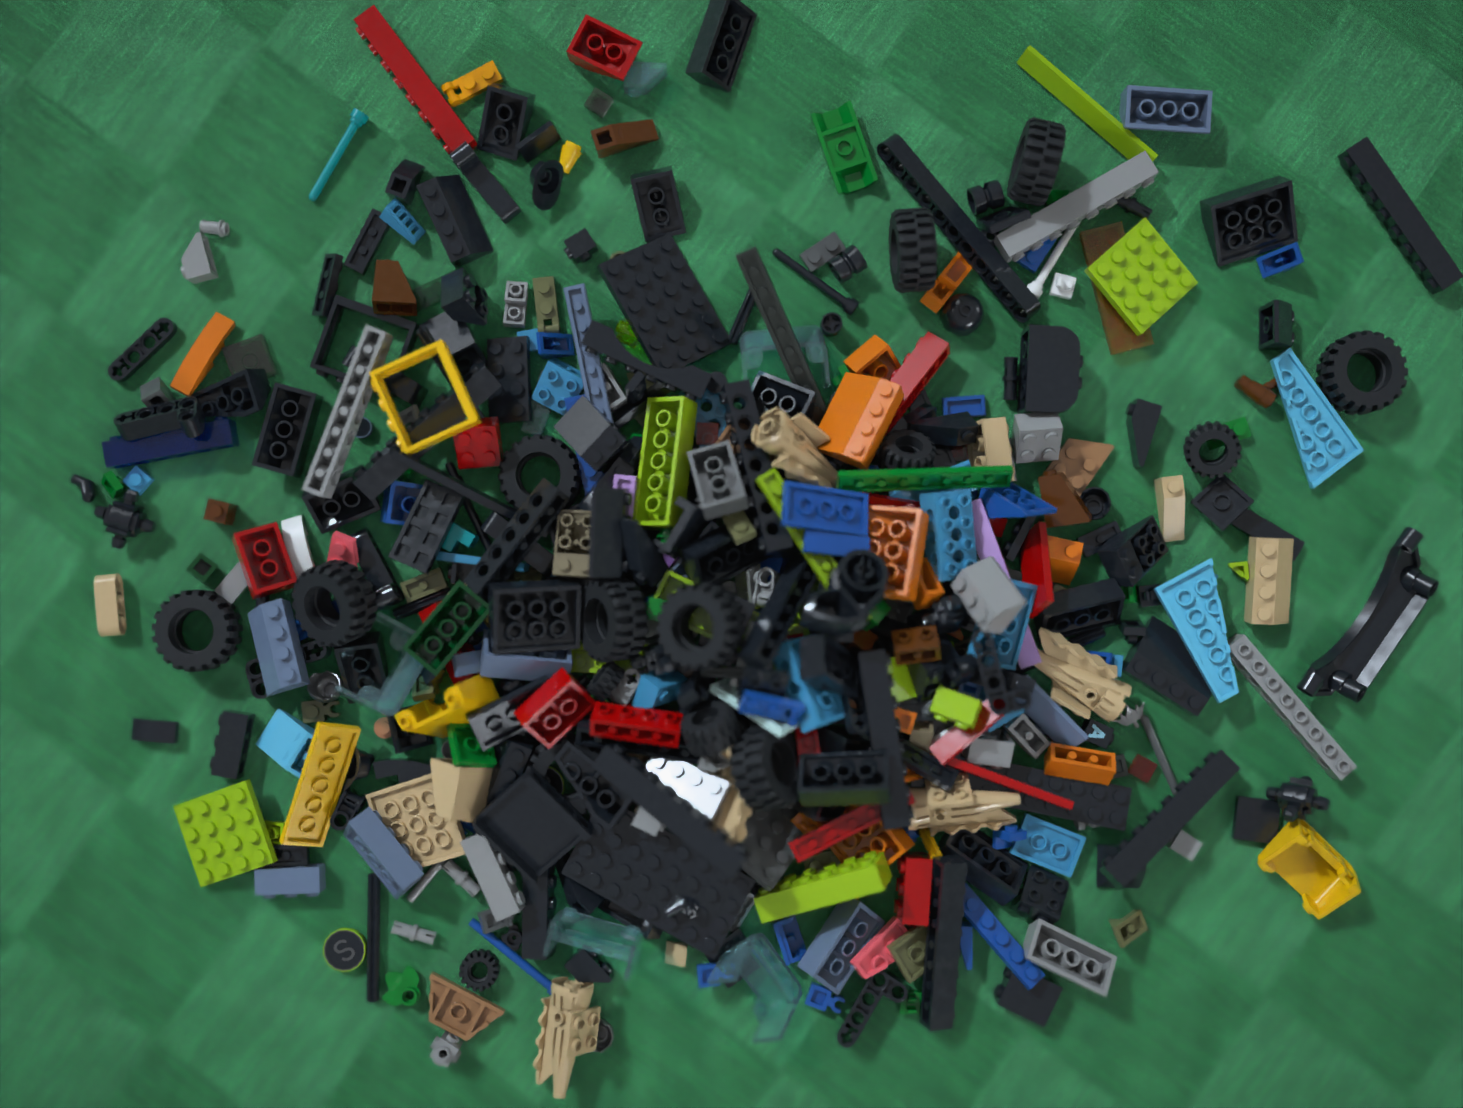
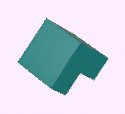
[442,523,479,553]

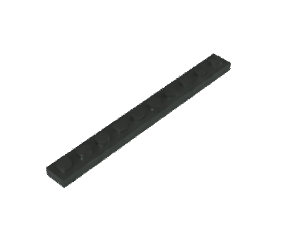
[735,245,827,426]

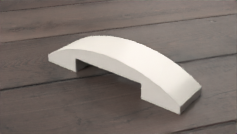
[281,515,315,579]

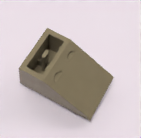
[552,510,601,580]

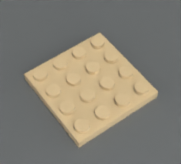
[365,773,466,867]

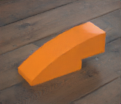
[920,252,972,314]

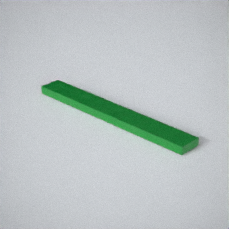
[836,465,1014,492]

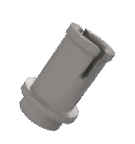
[199,219,230,237]

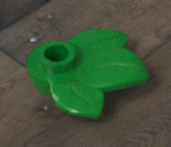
[382,965,421,1006]

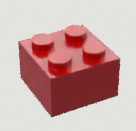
[453,416,504,469]

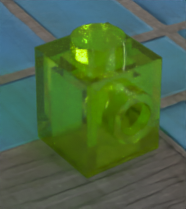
[615,318,639,348]

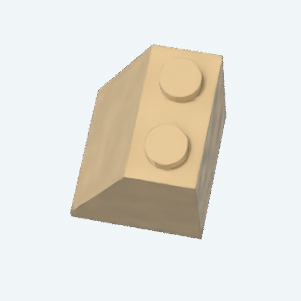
[430,758,493,823]

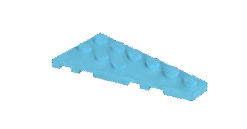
[1270,348,1364,489]
[1153,558,1239,703]

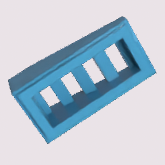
[379,198,426,245]

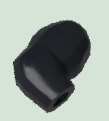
[799,549,888,635]

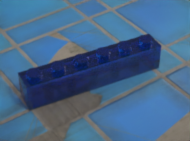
[102,416,240,469]

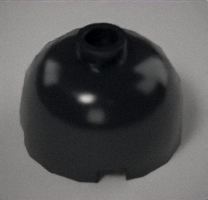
[941,293,984,336]

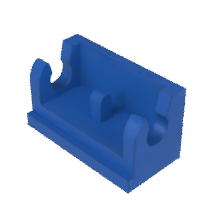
[772,915,807,966]

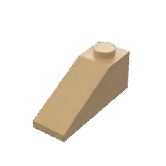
[1154,475,1185,542]

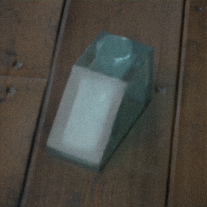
[623,62,668,97]

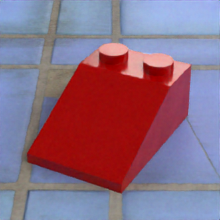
[566,14,643,81]

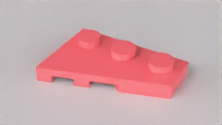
[326,531,359,567]
[849,916,908,979]

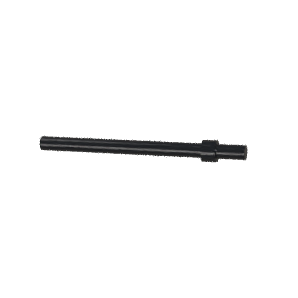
[445,461,492,551]

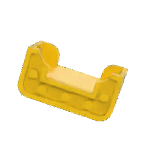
[394,674,500,738]
[1257,819,1362,920]

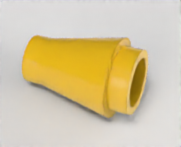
[559,140,582,174]

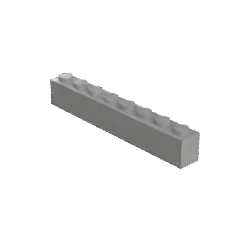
[994,151,1159,263]

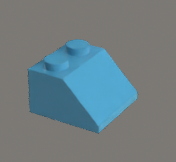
[632,671,687,709]

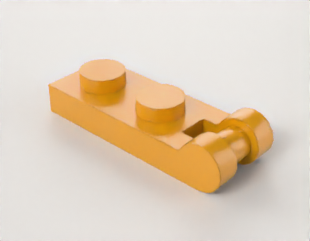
[441,60,504,107]

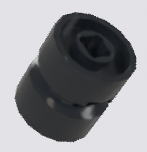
[967,179,1005,215]
[827,244,867,284]

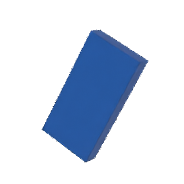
[941,395,986,417]

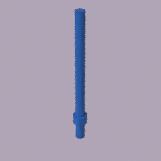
[468,918,552,995]

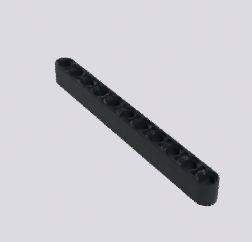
[877,134,1041,323]

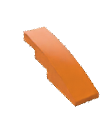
[170,312,236,397]

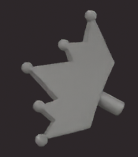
[1113,702,1145,728]

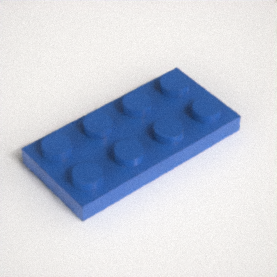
[781,481,868,537]

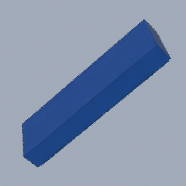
[803,529,870,557]

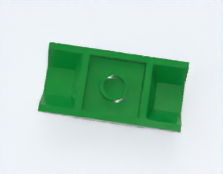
[810,101,878,195]

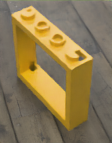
[369,339,482,455]

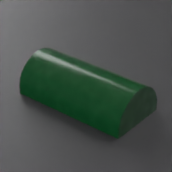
[402,580,489,676]

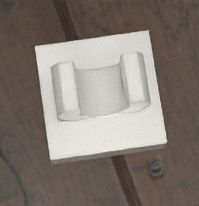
[1049,273,1076,300]

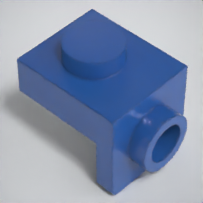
[993,824,1027,849]

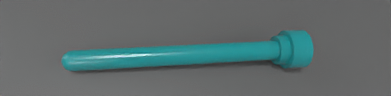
[309,108,369,201]

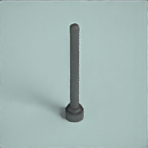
[1140,715,1177,794]

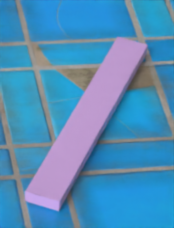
[972,498,1042,669]

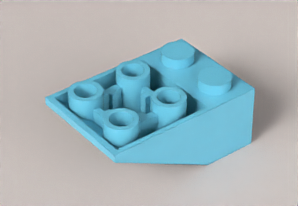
[256,708,315,778]

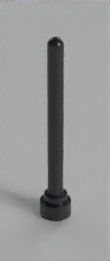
[773,248,860,316]

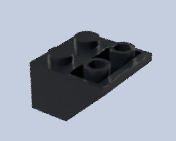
[441,267,488,326]

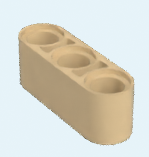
[93,573,127,637]

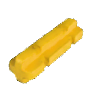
[918,827,943,859]

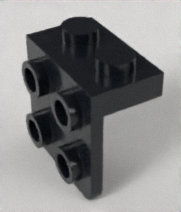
[736,667,789,704]
[1010,865,1069,925]

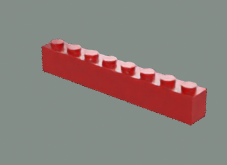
[353,5,477,155]

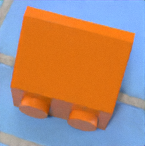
[843,335,901,381]
[1047,535,1084,585]

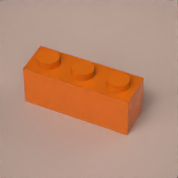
[1044,742,1116,786]

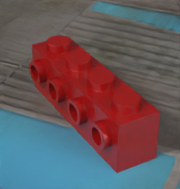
[590,701,683,748]

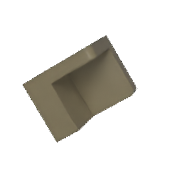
[909,721,934,752]

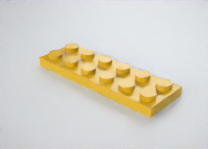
[279,721,361,847]

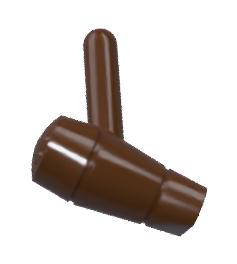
[1233,374,1277,408]

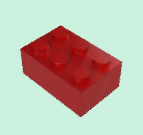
[232,522,297,600]
[514,667,595,749]
[894,851,933,926]

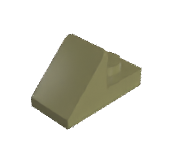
[412,665,440,702]
[1108,909,1148,948]

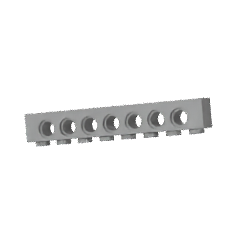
[302,325,394,499]
[1227,634,1357,781]

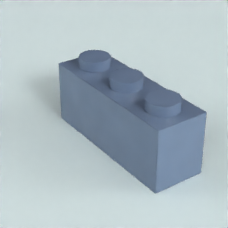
[254,863,326,899]

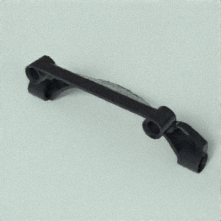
[1296,527,1439,703]

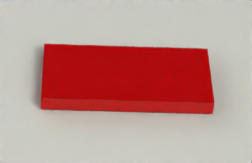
[1020,522,1054,619]

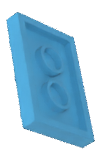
[1010,813,1086,878]

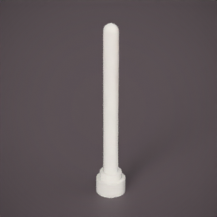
[1027,221,1081,300]

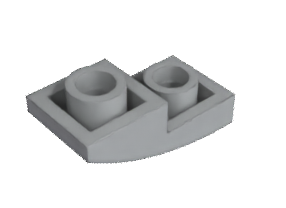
[503,281,528,328]
[214,562,248,604]

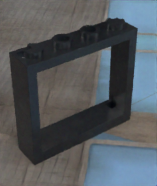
[310,295,421,398]

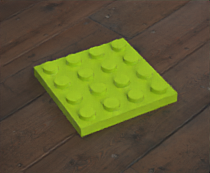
[1084,217,1198,336]
[173,779,278,887]

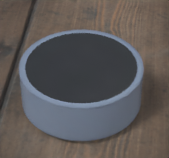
[356,417,373,439]

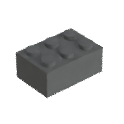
[687,440,749,520]

